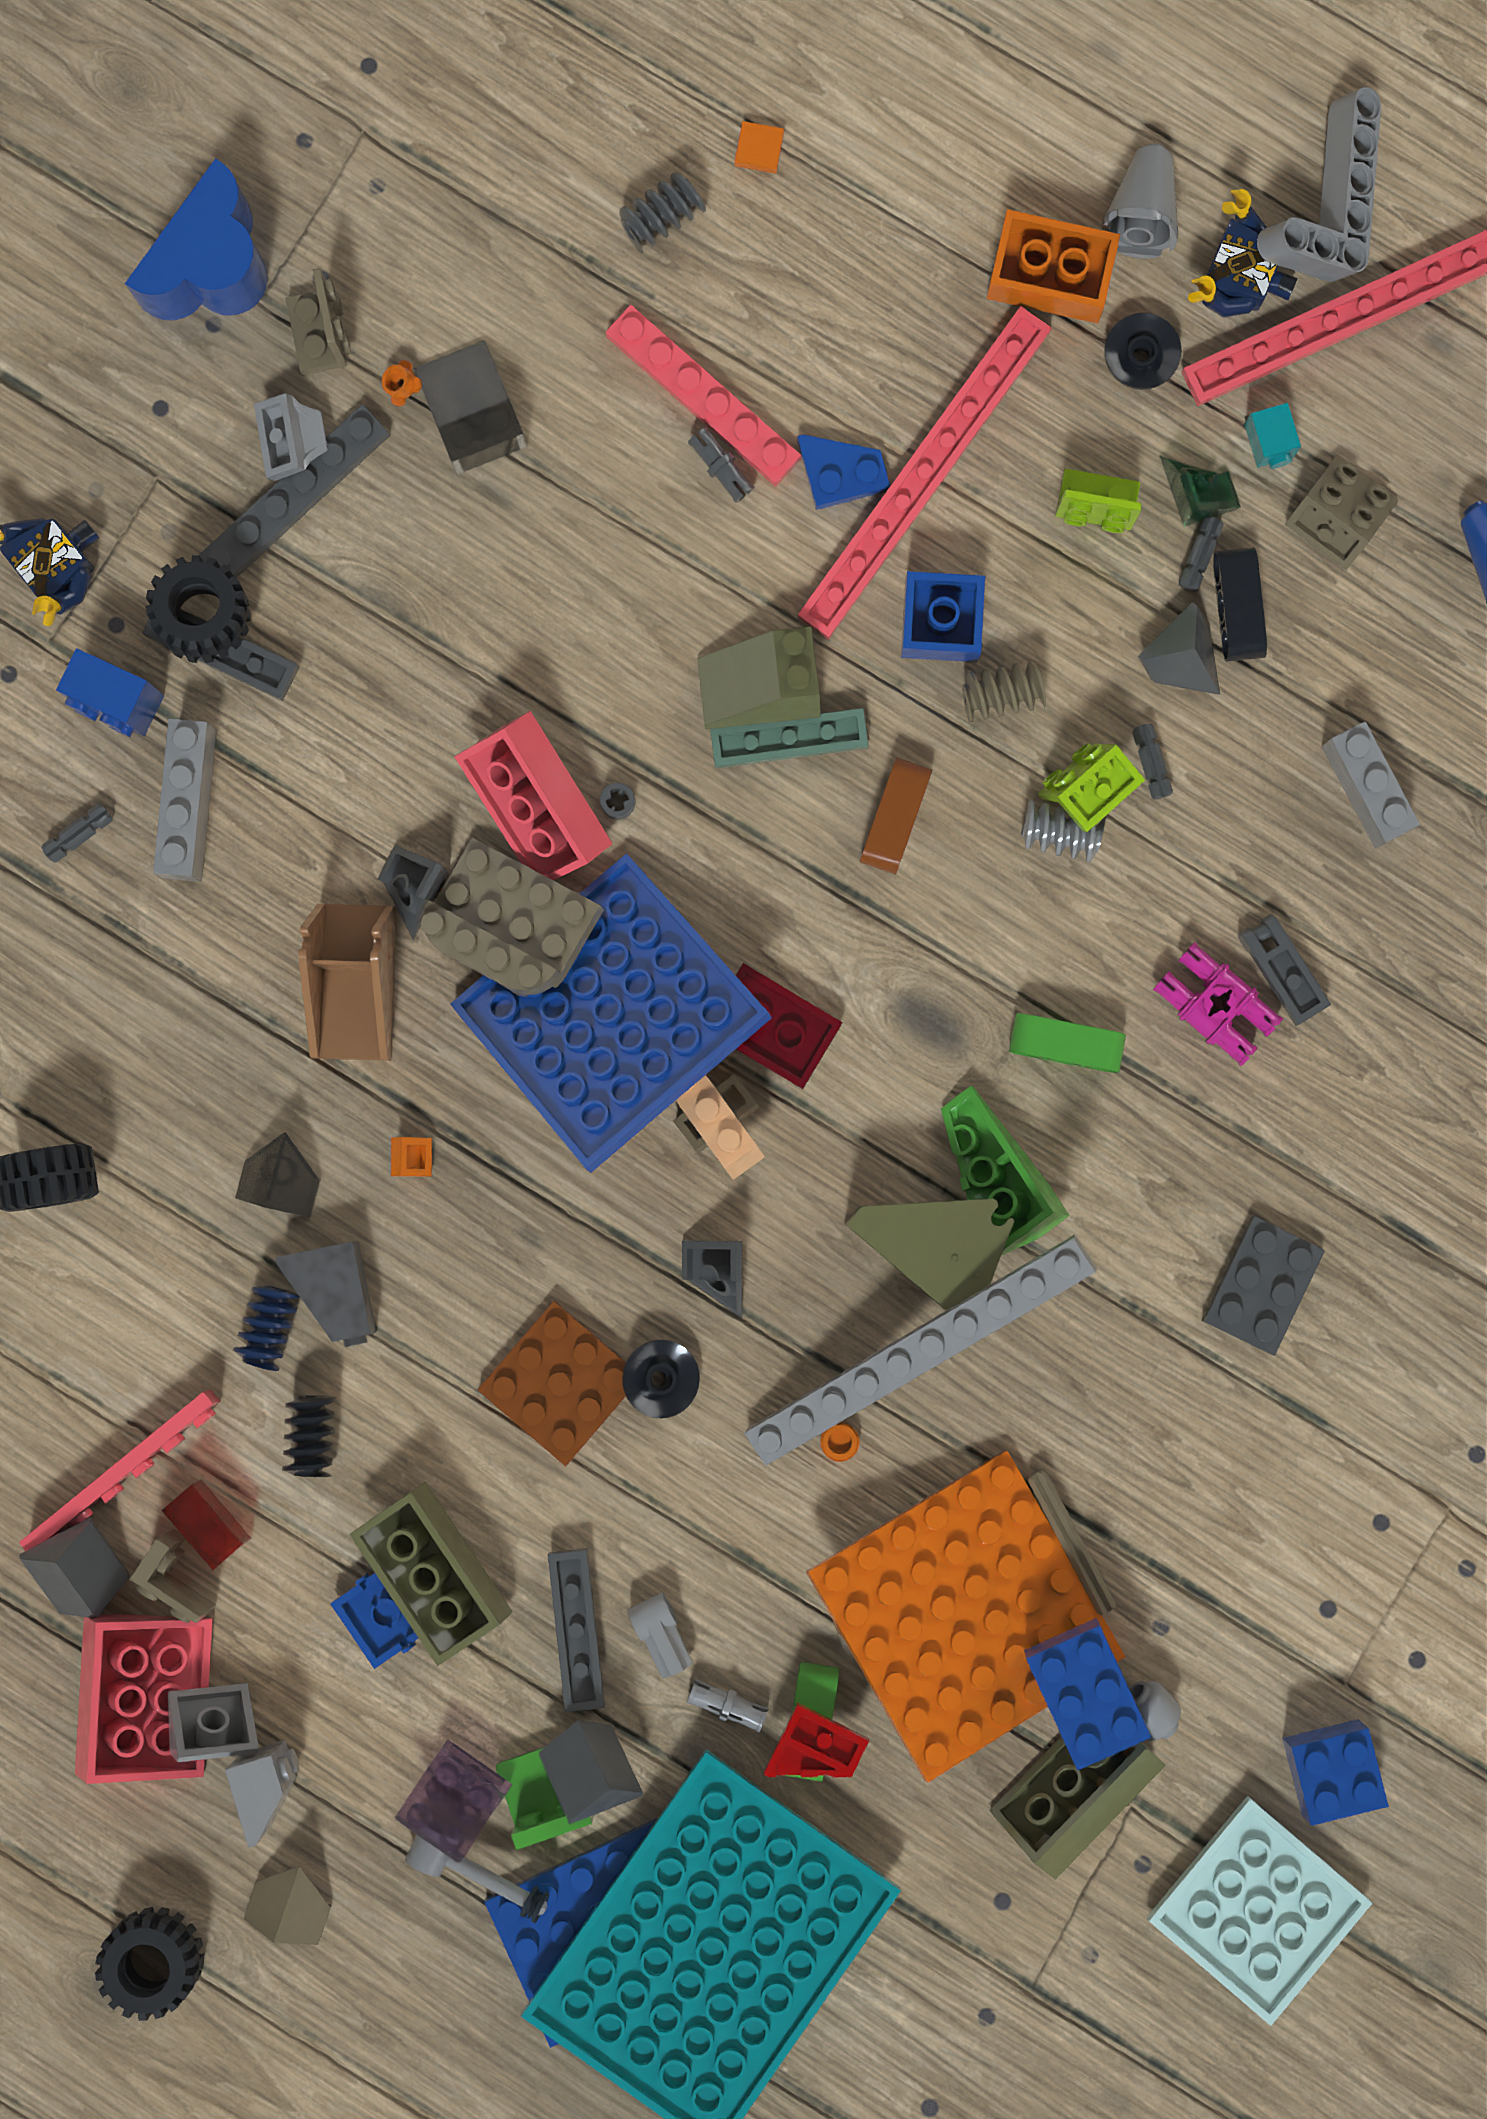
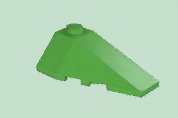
[941,1086,1070,1256]

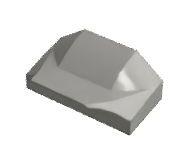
[254,393,328,481]

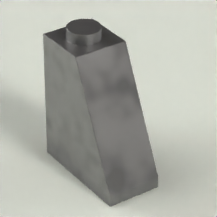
[276,1241,376,1347]

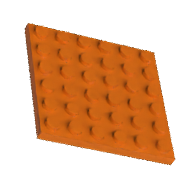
[805,1451,1126,1783]

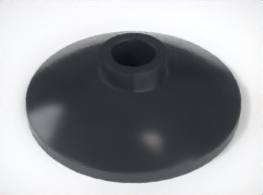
[1104,313,1182,390]
[622,1340,700,1419]

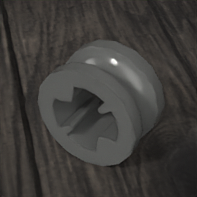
[600,783,636,820]

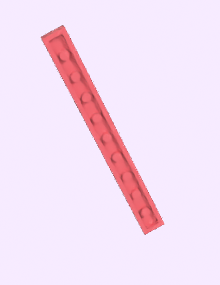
[1181,230,1487,407]
[797,306,1052,640]

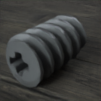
[619,172,706,253]

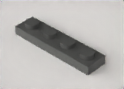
[142,609,300,701]
[548,1548,605,1712]

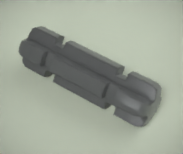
[1178,516,1224,592]
[1132,724,1173,800]
[41,804,113,863]

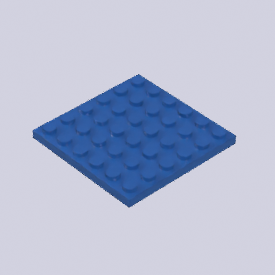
[450,853,772,1173]

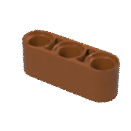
[860,757,933,875]

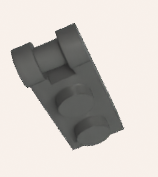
[1238,914,1331,1026]

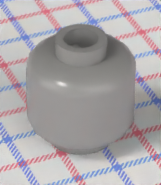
[1129,1681,1181,1741]

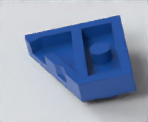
[797,435,890,510]

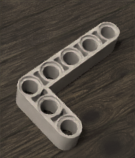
[1257,87,1381,282]

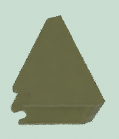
[845,1199,1014,1311]

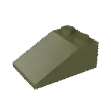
[698,626,820,730]

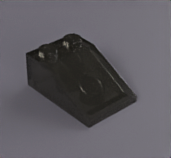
[414,340,528,475]

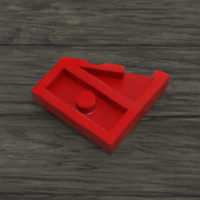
[763,1702,869,1777]

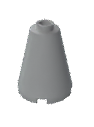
[1101,144,1179,259]

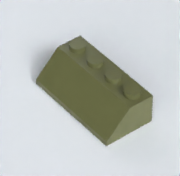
[349,1482,513,1666]
[989,1736,1166,1880]

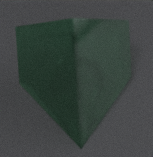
[1159,455,1241,527]

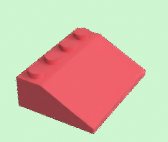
[75,1614,212,1784]

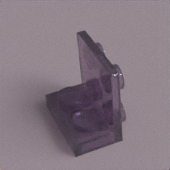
[395,1739,512,1863]

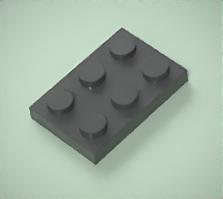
[1202,1216,1325,1356]

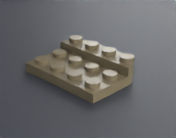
[421,838,604,997]

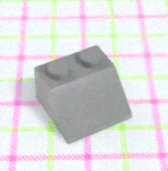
[225,1740,299,1848]

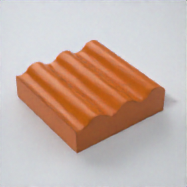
[734,121,784,174]

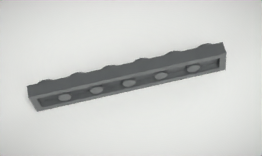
[199,404,390,577]

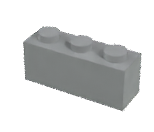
[1322,721,1420,849]

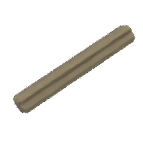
[1027,1469,1116,1615]

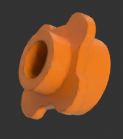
[381,360,422,407]

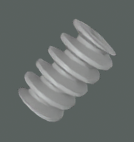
[1021,799,1106,863]

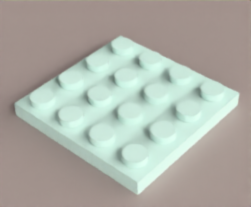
[1147,1795,1372,2026]

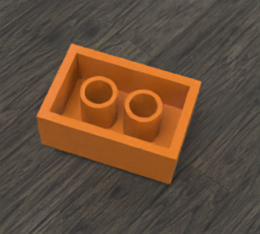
[986,209,1121,324]

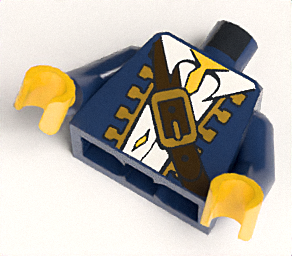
[1188,189,1297,318]
[0,518,100,626]

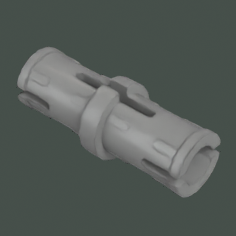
[686,1679,769,1732]

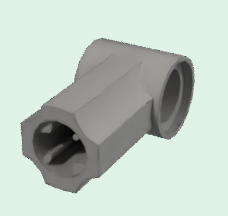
[627,1592,693,1679]

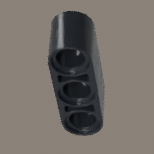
[1213,548,1267,662]

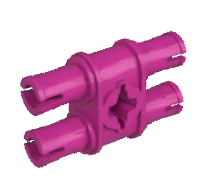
[1152,942,1283,1066]

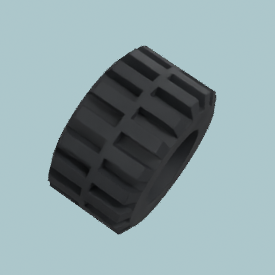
[145,555,251,663]
[0,1143,99,1212]
[95,1907,204,2021]

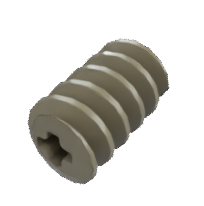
[962,660,1046,722]

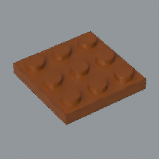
[477,1300,626,1467]

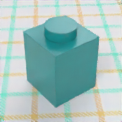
[1244,403,1301,469]

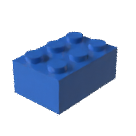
[1024,1618,1152,1771]

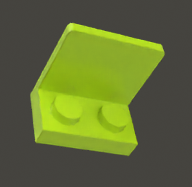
[1055,468,1142,533]
[1038,743,1145,832]

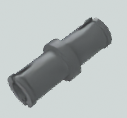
[688,427,755,503]

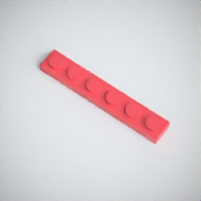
[605,305,801,487]
[19,1389,220,1551]

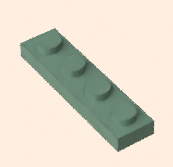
[710,708,868,769]

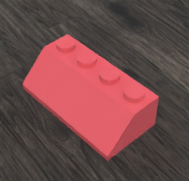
[454,711,613,880]

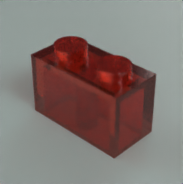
[161,1480,252,1570]

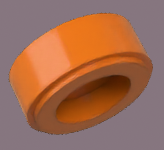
[820,1421,860,1462]

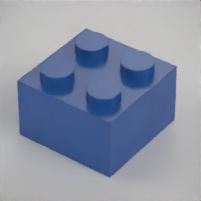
[901,571,985,662]
[56,648,164,737]
[1282,1719,1389,1826]

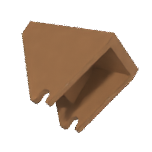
[298,904,396,1061]

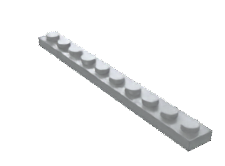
[744,1235,1097,1466]

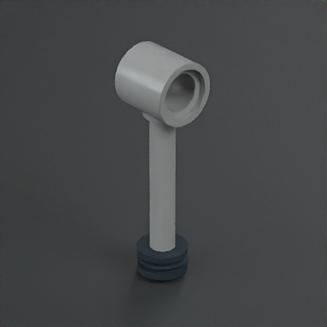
[405,1821,550,1923]

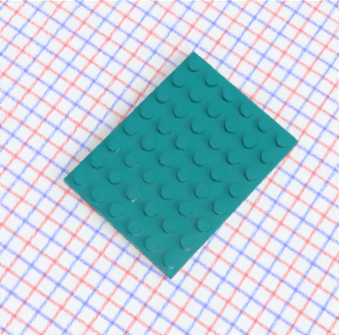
[521,1749,901,2119]

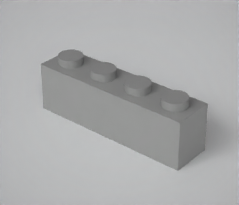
[153,719,217,882]

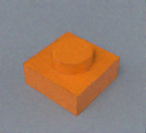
[391,1137,432,1177]

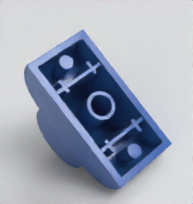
[125,158,268,320]

